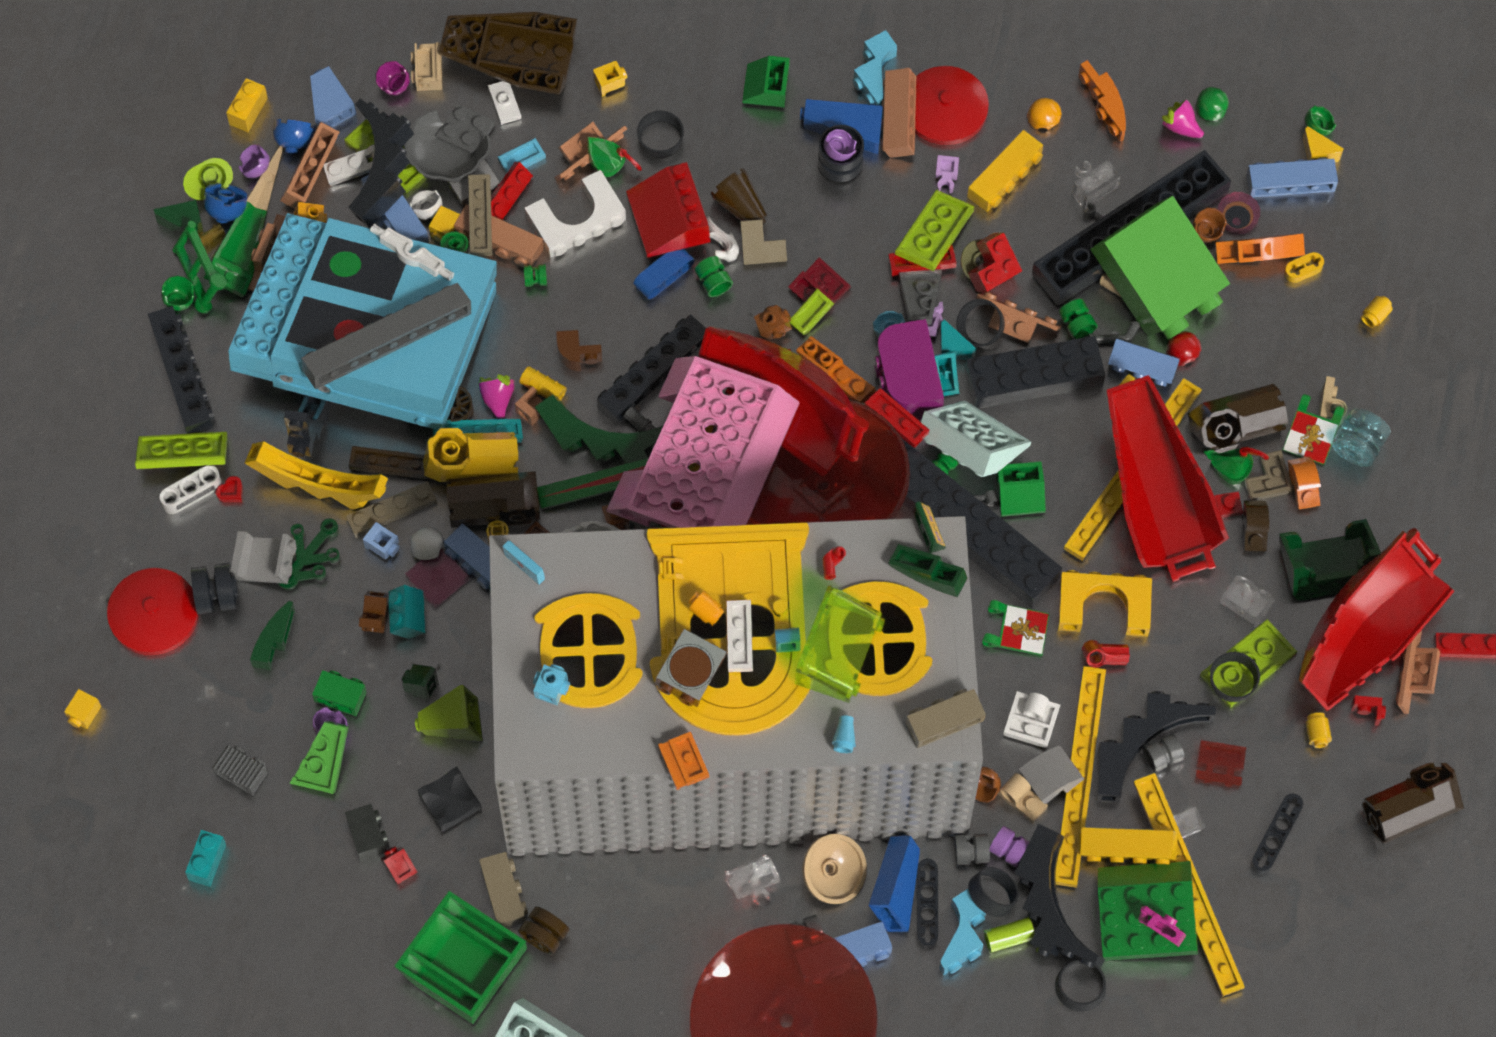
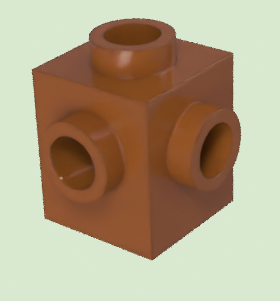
[754,305,792,341]

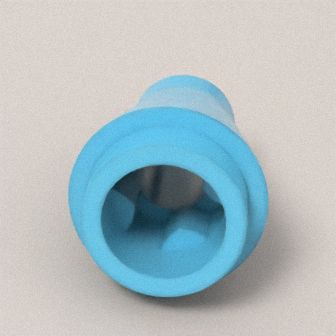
[832,716,856,753]

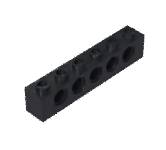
[148,306,215,434]
[597,314,706,426]

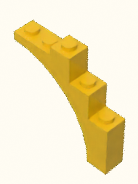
[244,441,388,509]

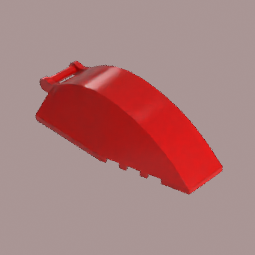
[698,326,869,476]
[1299,528,1454,711]

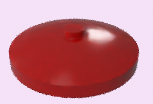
[915,66,989,145]
[107,568,198,655]

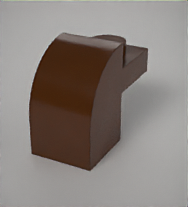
[556,330,602,371]
[359,591,389,633]

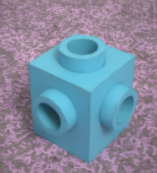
[533,664,570,706]

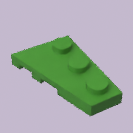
[290,721,349,794]

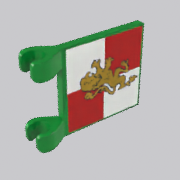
[1282,394,1345,465]
[982,600,1050,656]

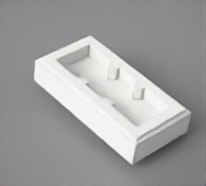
[488,81,521,125]

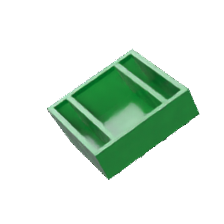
[1098,861,1198,961]
[394,891,527,1024]

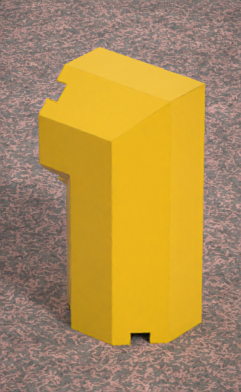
[423,428,518,482]

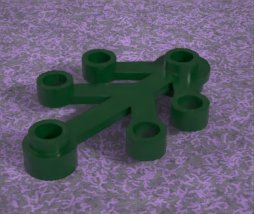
[278,518,340,589]

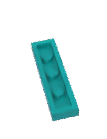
[432,419,523,443]

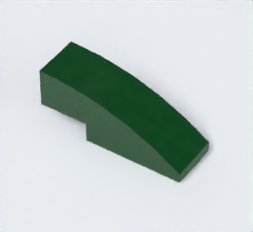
[888,544,968,598]
[250,601,295,670]

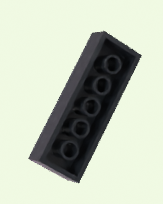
[965,336,1106,409]

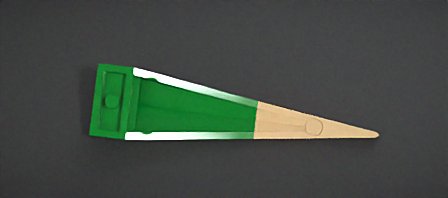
[203,146,283,297]

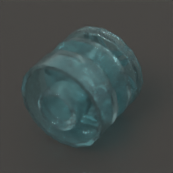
[1332,408,1391,467]

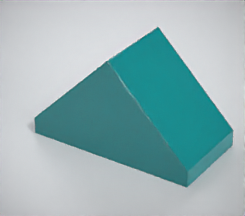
[940,319,976,360]
[934,351,960,396]

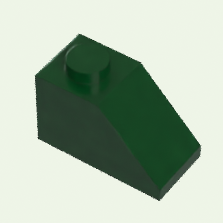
[153,200,204,235]
[401,664,439,703]

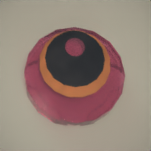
[1217,192,1260,234]

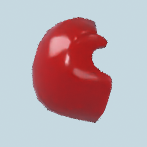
[1165,331,1202,366]

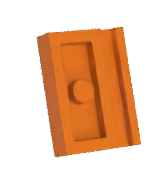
[658,731,709,790]

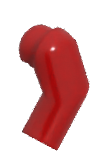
[822,546,846,580]

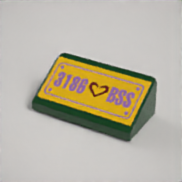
[913,502,946,553]

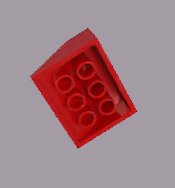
[626,162,710,258]

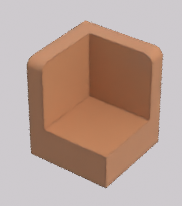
[515,387,543,426]

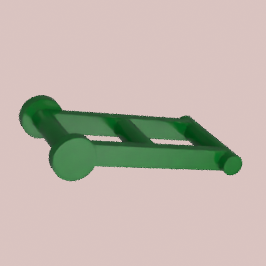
[172,221,227,313]

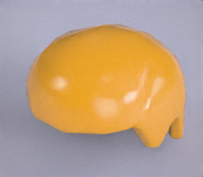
[1027,98,1062,130]

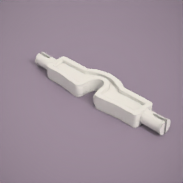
[370,224,454,281]

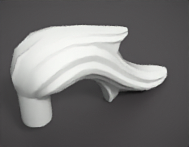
[706,216,739,262]

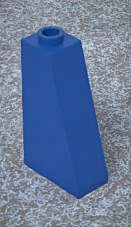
[800,99,883,154]
[869,835,920,932]

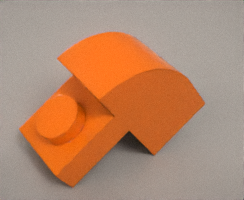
[1288,457,1321,509]

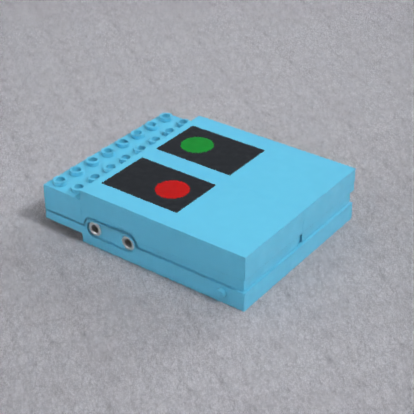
[228,213,497,430]

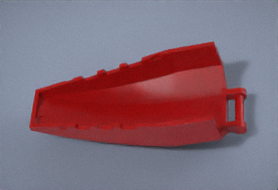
[1107,375,1229,582]

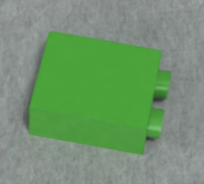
[1091,196,1230,339]

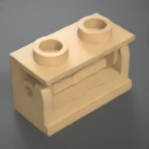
[411,42,442,91]

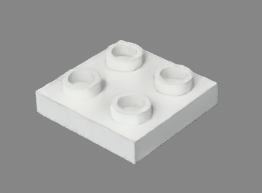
[1003,691,1060,749]

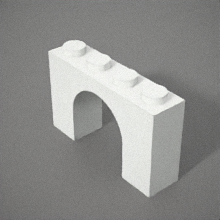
[525,170,626,258]

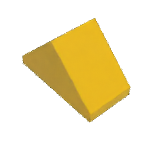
[1302,126,1344,162]

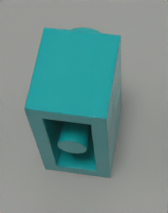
[388,585,425,639]
[185,830,226,887]

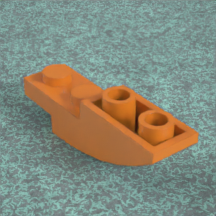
[1078,60,1126,142]
[1216,233,1305,264]
[796,336,876,403]

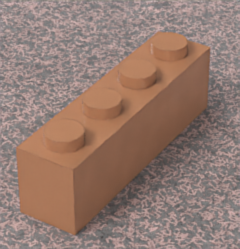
[881,68,916,158]
[280,122,340,209]
[454,204,544,267]

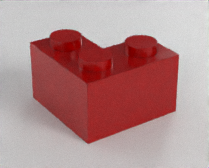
[967,232,1022,292]

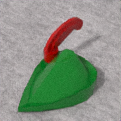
[587,136,642,177]
[1204,447,1269,484]

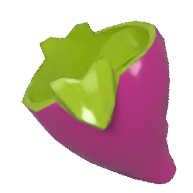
[1162,99,1204,138]
[478,374,515,419]

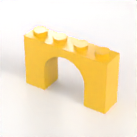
[1058,570,1152,637]

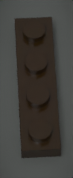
[348,446,434,480]

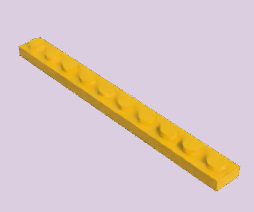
[1064,378,1202,561]
[1056,666,1106,888]
[1133,773,1245,997]

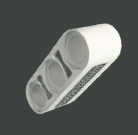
[160,465,222,514]

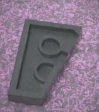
[898,269,942,325]

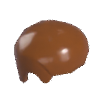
[1192,207,1227,243]
[975,766,1001,803]

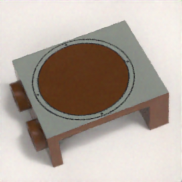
[655,629,727,707]

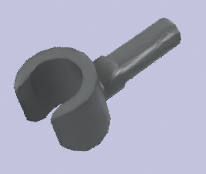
[1083,202,1103,220]
[973,490,999,507]

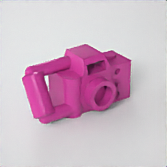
[1138,906,1186,947]

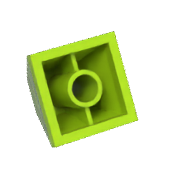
[415,685,483,741]

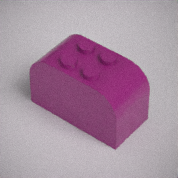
[874,319,944,420]

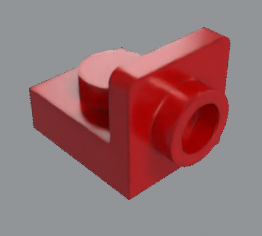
[1351,695,1386,726]
[381,846,417,884]

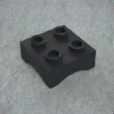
[417,766,482,832]

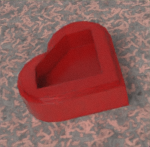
[216,476,243,503]

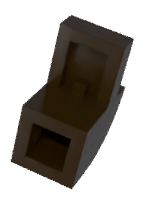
[1242,500,1269,551]

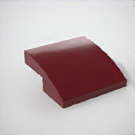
[788,257,851,304]

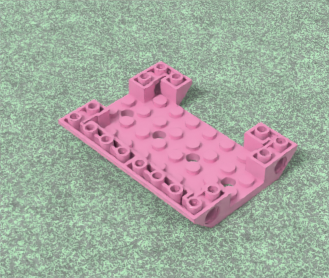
[607,356,799,528]

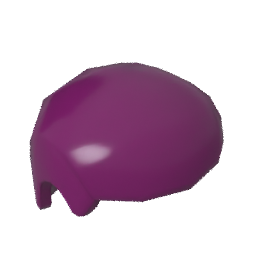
[376,61,410,96]

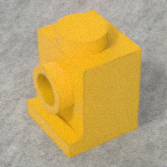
[593,61,627,97]

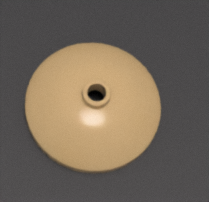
[802,834,867,904]

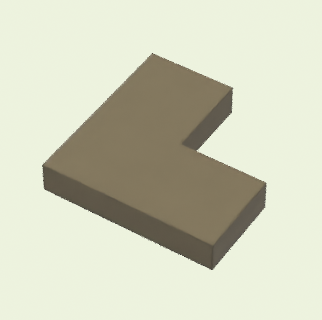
[740,219,787,265]
[1244,450,1294,501]

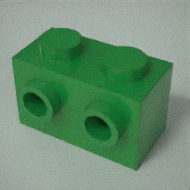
[312,670,367,716]

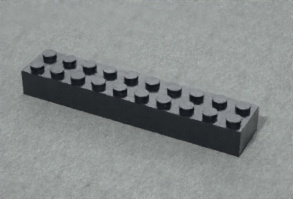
[1032,150,1231,306]
[862,430,1062,609]

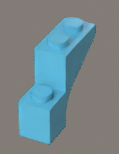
[852,30,897,106]
[940,889,986,975]

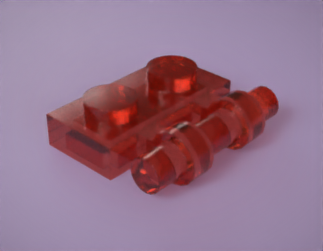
[1195,740,1246,787]

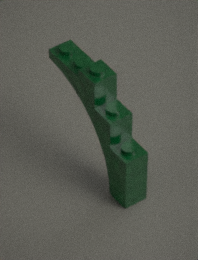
[535,394,664,464]

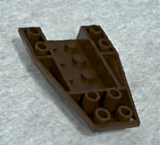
[439,12,577,95]

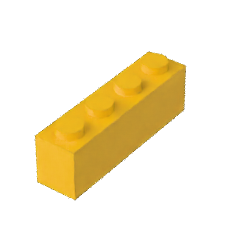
[967,130,1043,212]
[1080,828,1178,865]

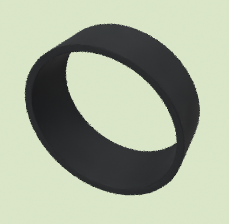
[637,110,684,157]
[956,299,1005,347]
[1210,652,1260,702]
[968,867,1019,917]
[1055,959,1106,1011]

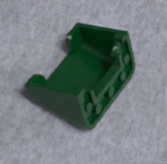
[1279,519,1381,600]

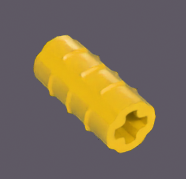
[519,366,567,401]

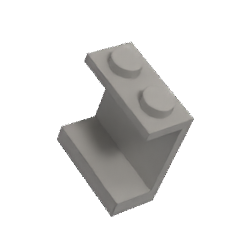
[230,531,296,584]

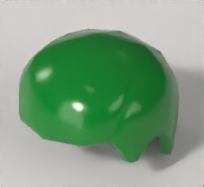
[1195,87,1229,121]
[1304,105,1336,137]
[161,275,194,311]

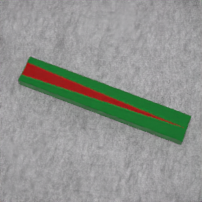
[537,458,649,510]

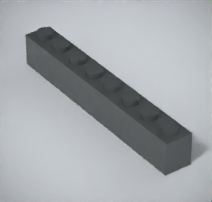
[301,283,471,389]

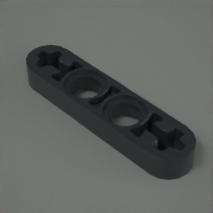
[1251,793,1303,874]
[917,858,938,949]

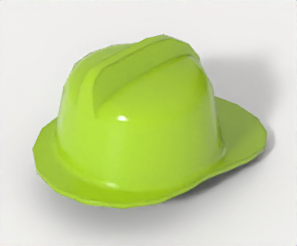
[183,158,233,200]

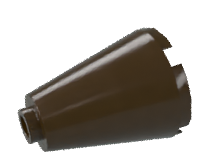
[710,168,767,225]

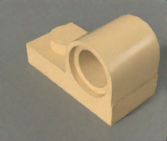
[1318,376,1348,426]
[998,773,1048,824]

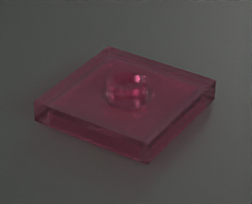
[405,548,469,607]

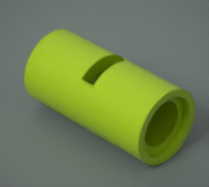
[984,917,1035,953]

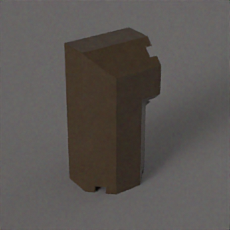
[1188,384,1288,453]
[446,471,540,528]
[1361,763,1464,844]

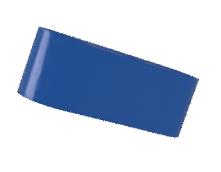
[633,249,695,300]

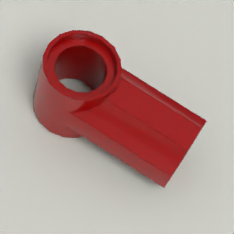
[1082,640,1130,668]

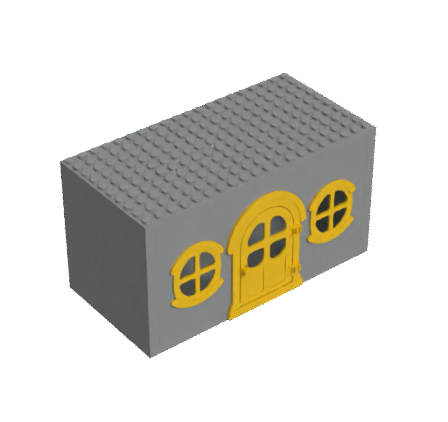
[489,516,983,856]

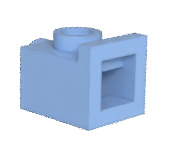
[363,522,400,560]

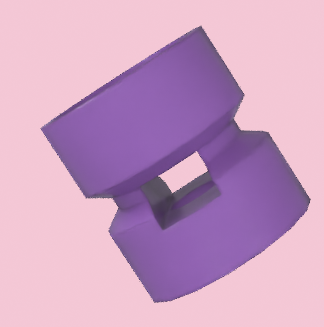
[989,826,1030,868]

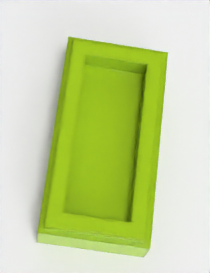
[790,289,834,336]

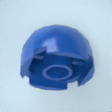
[273,119,316,154]
[204,184,248,223]

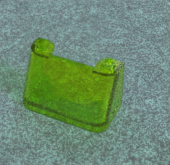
[795,586,885,703]

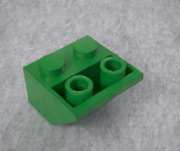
[742,56,790,108]
[996,461,1046,517]

